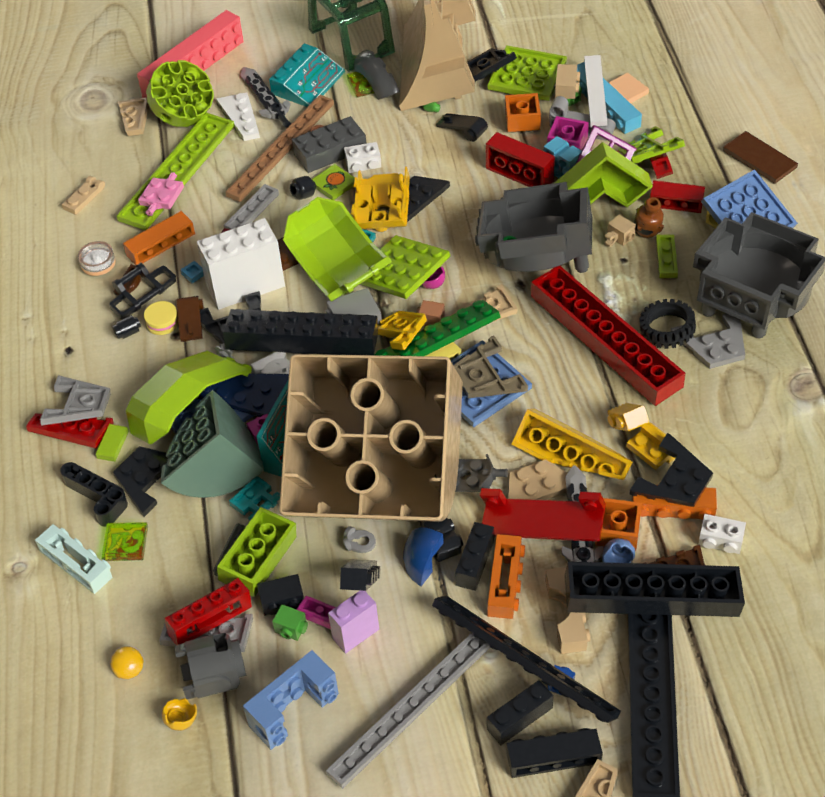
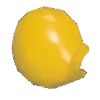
[110,646,144,679]
[162,698,197,731]

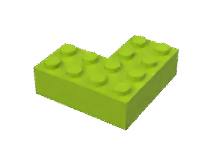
[553,142,653,208]

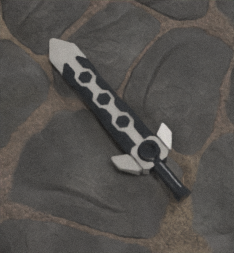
[240,67,291,129]
[561,465,603,562]

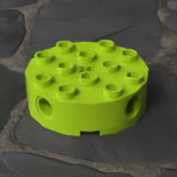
[146,60,214,127]

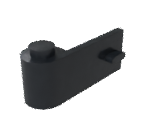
[436,113,488,142]

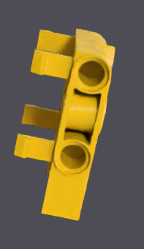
[351,167,410,232]

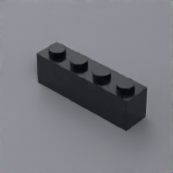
[340,559,381,591]
[507,728,603,778]

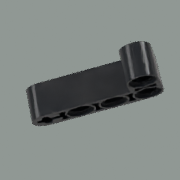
[60,462,128,527]

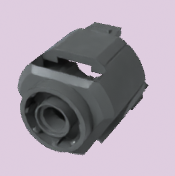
[174,633,247,699]

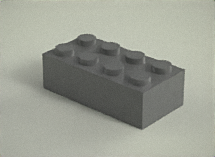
[292,116,367,173]

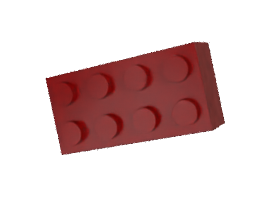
[486,132,555,187]

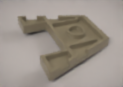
[453,335,528,398]

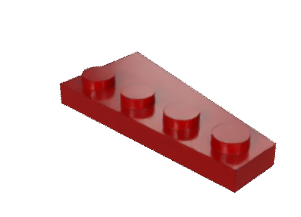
[26,413,114,448]

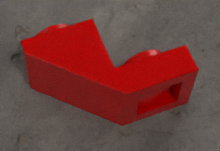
[649,153,673,179]

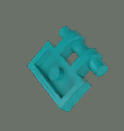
[229,476,280,521]

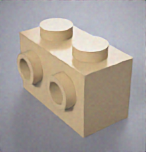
[555,64,580,99]

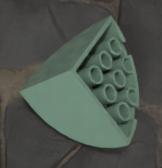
[161,390,264,498]

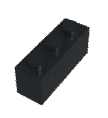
[455,522,494,591]
[487,680,554,746]

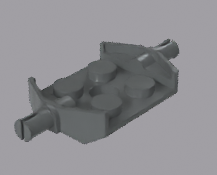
[434,454,508,492]

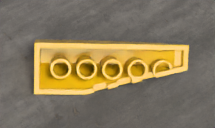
[511,408,633,480]

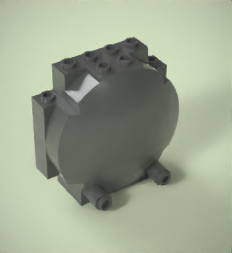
[475,182,593,273]
[693,212,825,338]

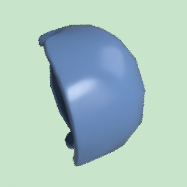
[602,538,635,563]

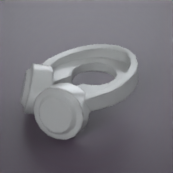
[343,526,376,553]

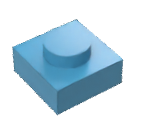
[180,261,204,283]

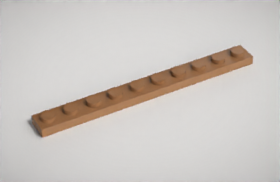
[226,95,334,202]

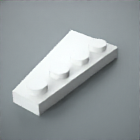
[216,92,260,141]

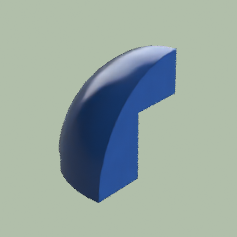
[403,527,443,586]

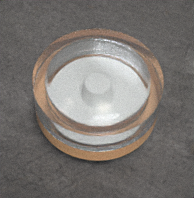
[78,241,116,276]

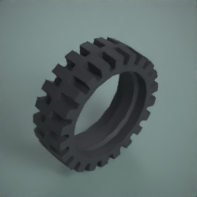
[639,299,696,349]

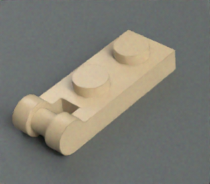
[62,176,105,215]

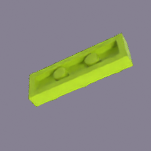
[656,235,678,278]

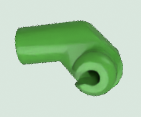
[423,102,440,112]

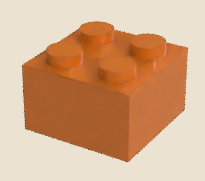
[505,93,541,132]
[595,498,642,551]

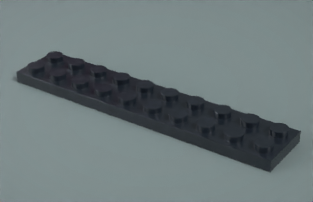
[628,614,680,797]

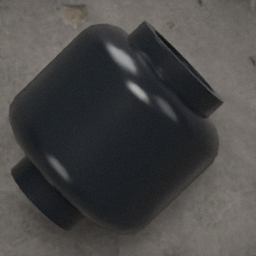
[290,176,316,200]

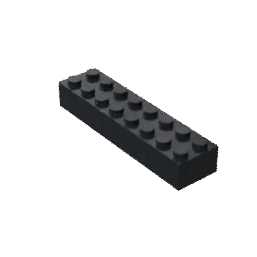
[223,309,378,355]
[564,561,745,617]

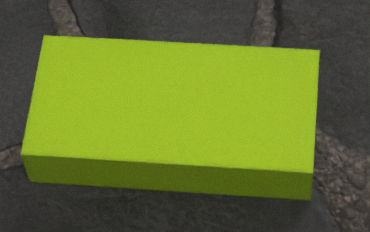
[96,424,129,462]

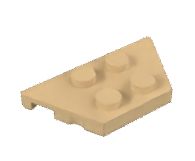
[508,459,567,500]

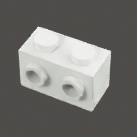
[344,142,381,173]
[698,514,746,554]

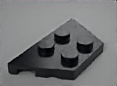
[467,48,517,82]
[407,176,450,222]

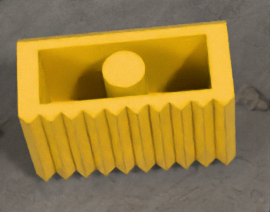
[607,403,649,432]

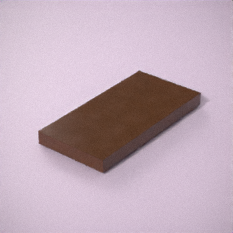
[723,131,798,184]

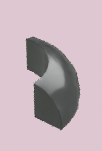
[354,50,400,100]

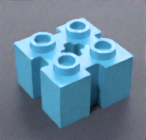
[543,136,582,179]

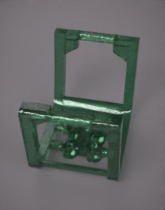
[308,0,395,72]

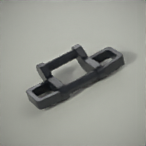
[110,263,176,319]

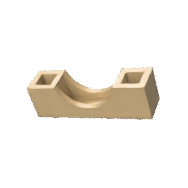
[545,567,591,654]

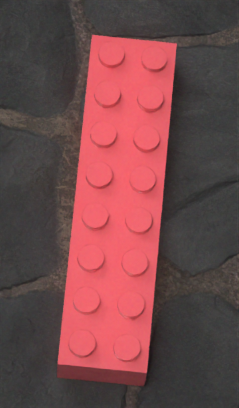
[137,10,244,98]

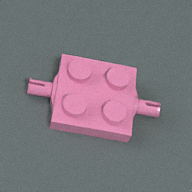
[138,172,184,216]

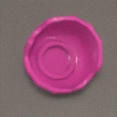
[422,266,445,289]

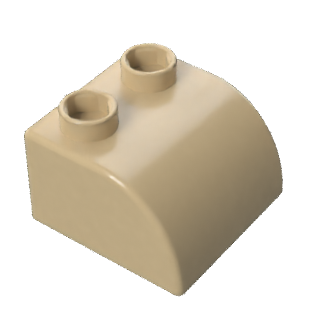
[279,354,463,522]

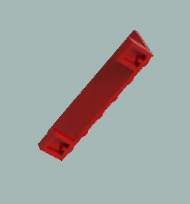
[480,488,606,542]

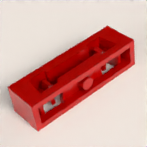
[164,578,252,645]

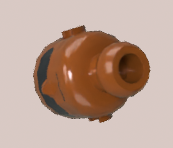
[634,197,664,238]

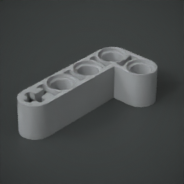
[549,96,616,141]

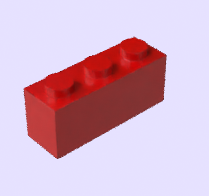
[650,180,705,213]

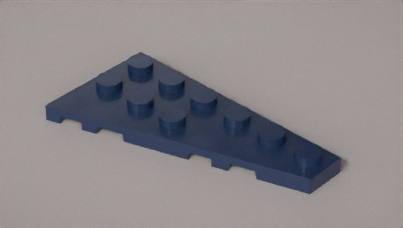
[196,373,289,417]

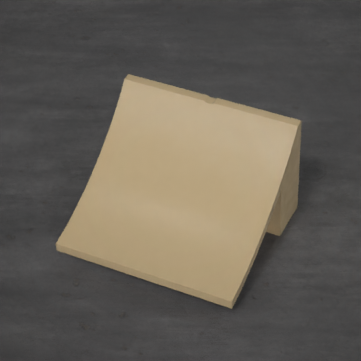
[399,0,476,111]

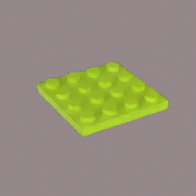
[488,45,567,101]
[361,235,451,299]

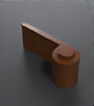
[177,296,204,342]

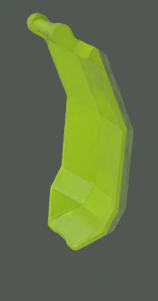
[283,197,392,302]
[125,351,252,445]

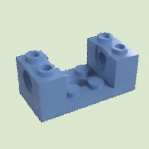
[243,650,339,750]

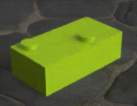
[217,507,297,597]

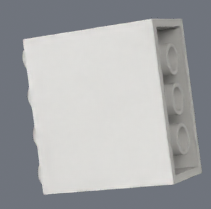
[197,218,285,310]

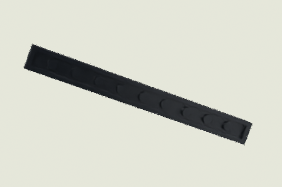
[432,595,621,723]

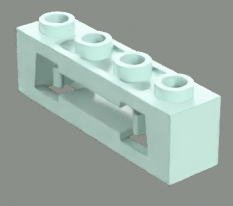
[35,524,113,594]

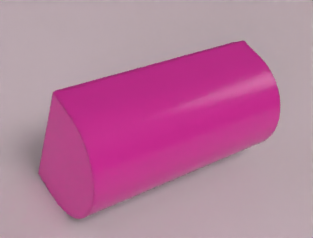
[296,596,336,629]

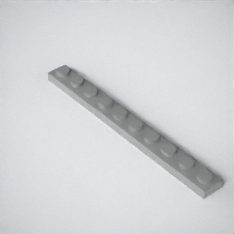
[326,634,490,789]

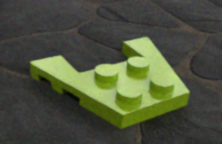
[618,126,685,163]

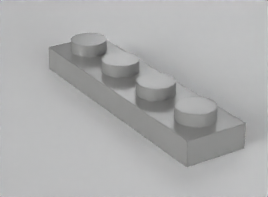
[224,184,279,229]

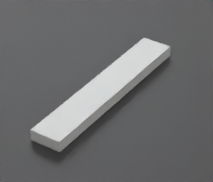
[584,55,607,127]

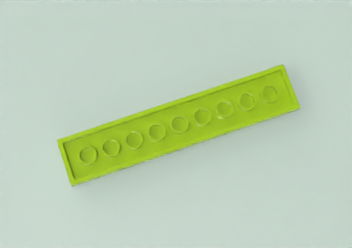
[117,113,234,231]

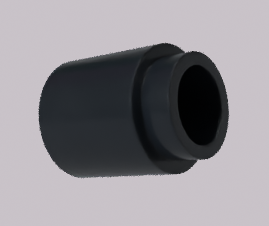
[112,315,141,339]

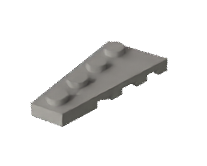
[160,614,253,652]

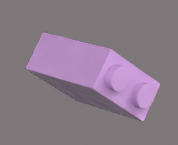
[328,591,379,654]

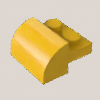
[626,422,675,470]

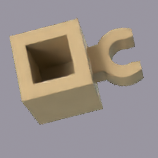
[604,214,636,247]

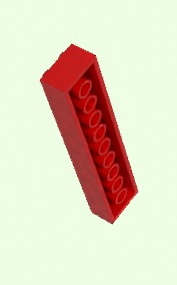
[531,266,686,406]

